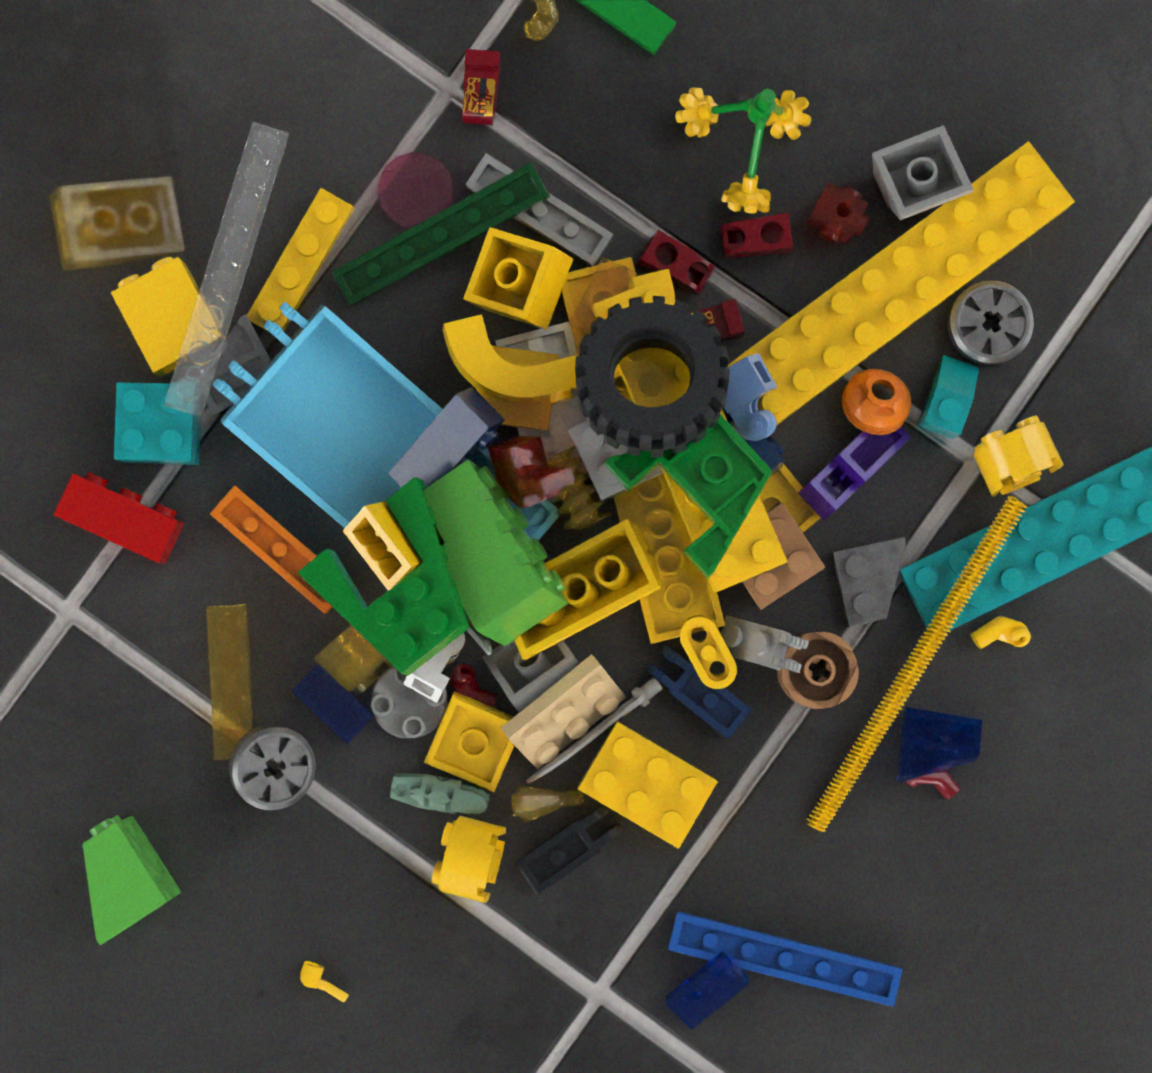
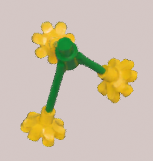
[675,87,811,213]

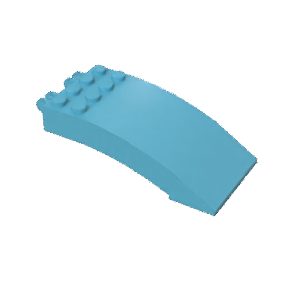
[212,301,562,540]

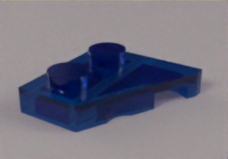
[897,707,982,782]

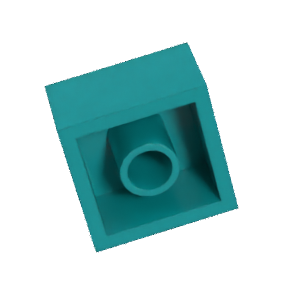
[114,382,202,465]

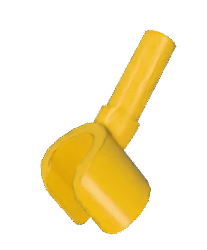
[300,961,349,1003]

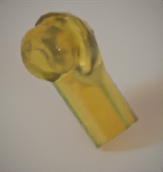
[524,0,559,41]

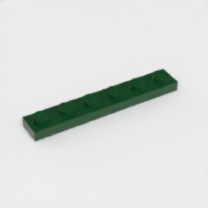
[332,162,551,306]

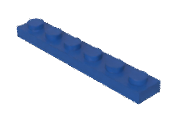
[668,911,903,1007]

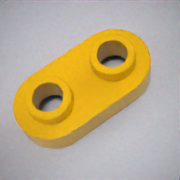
[680,615,737,689]

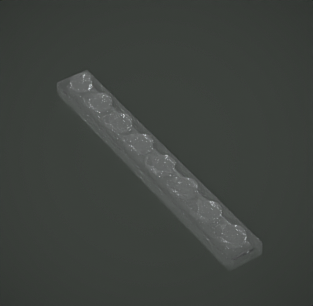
[164,121,289,417]

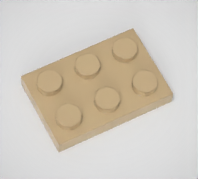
[501,654,627,770]

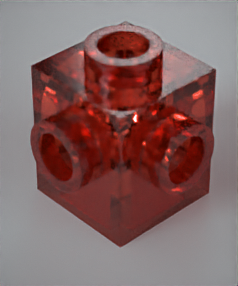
[806,183,870,244]

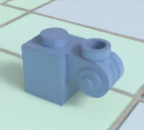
[722,353,777,441]

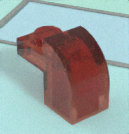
[488,436,575,509]

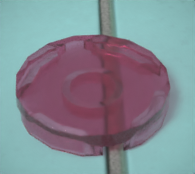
[378,152,453,228]

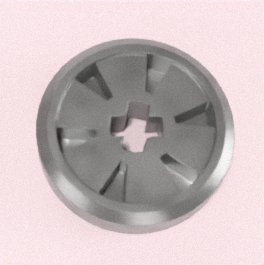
[948,281,1034,365]
[229,724,316,810]

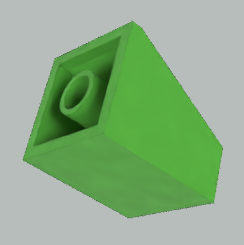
[83,815,182,945]

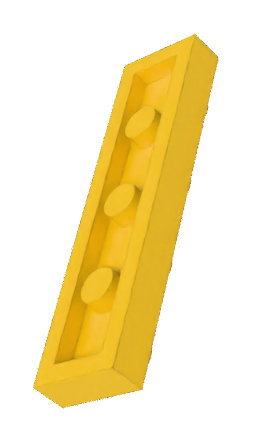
[247,188,355,334]

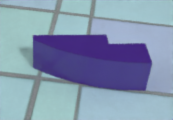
[798,427,911,521]

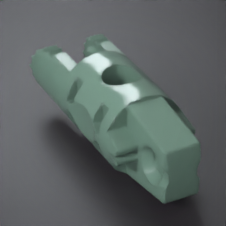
[390,773,490,815]

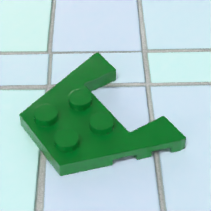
[605,414,772,579]

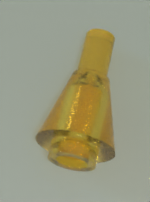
[511,785,583,824]

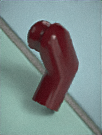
[450,663,498,708]
[903,760,961,800]

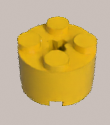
[973,415,1064,497]
[432,815,506,903]

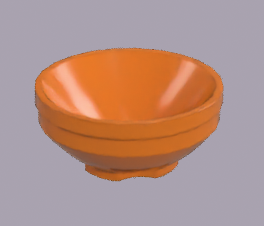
[841,369,911,435]

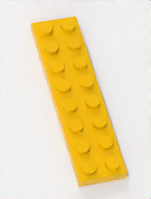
[592,276,788,593]

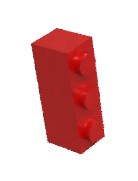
[54,471,184,564]

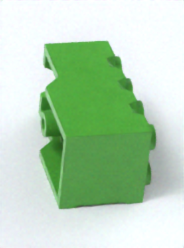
[423,459,569,646]

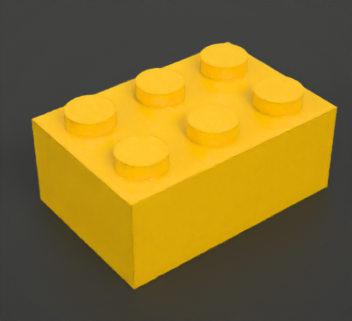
[578,721,718,849]

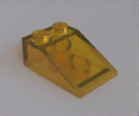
[49,177,185,271]

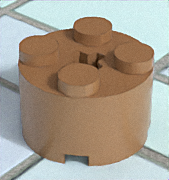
[777,631,859,709]

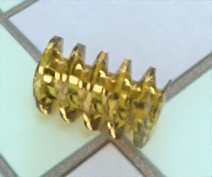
[536,446,612,532]

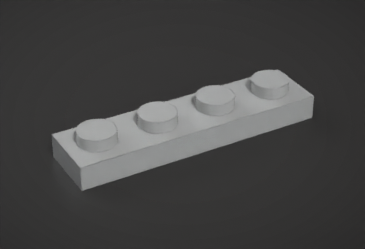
[465,153,613,267]

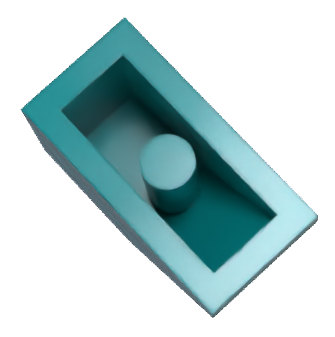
[917,355,979,439]

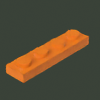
[210,485,332,614]

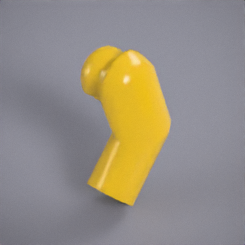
[970,616,1031,650]

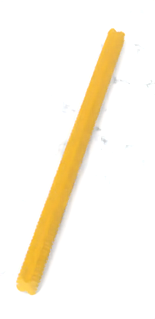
[807,496,1027,832]

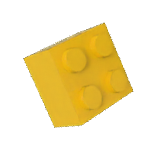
[463,227,573,330]

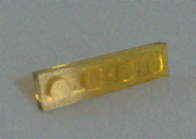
[206,604,254,760]

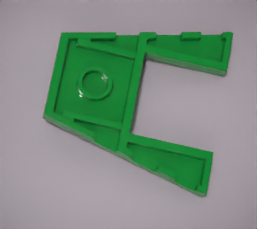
[298,477,469,676]

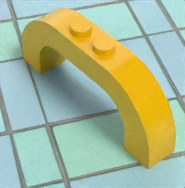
[443,269,675,404]

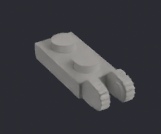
[721,615,809,673]

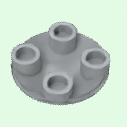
[371,666,448,739]

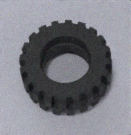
[575,296,730,458]

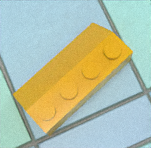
[514,519,661,660]

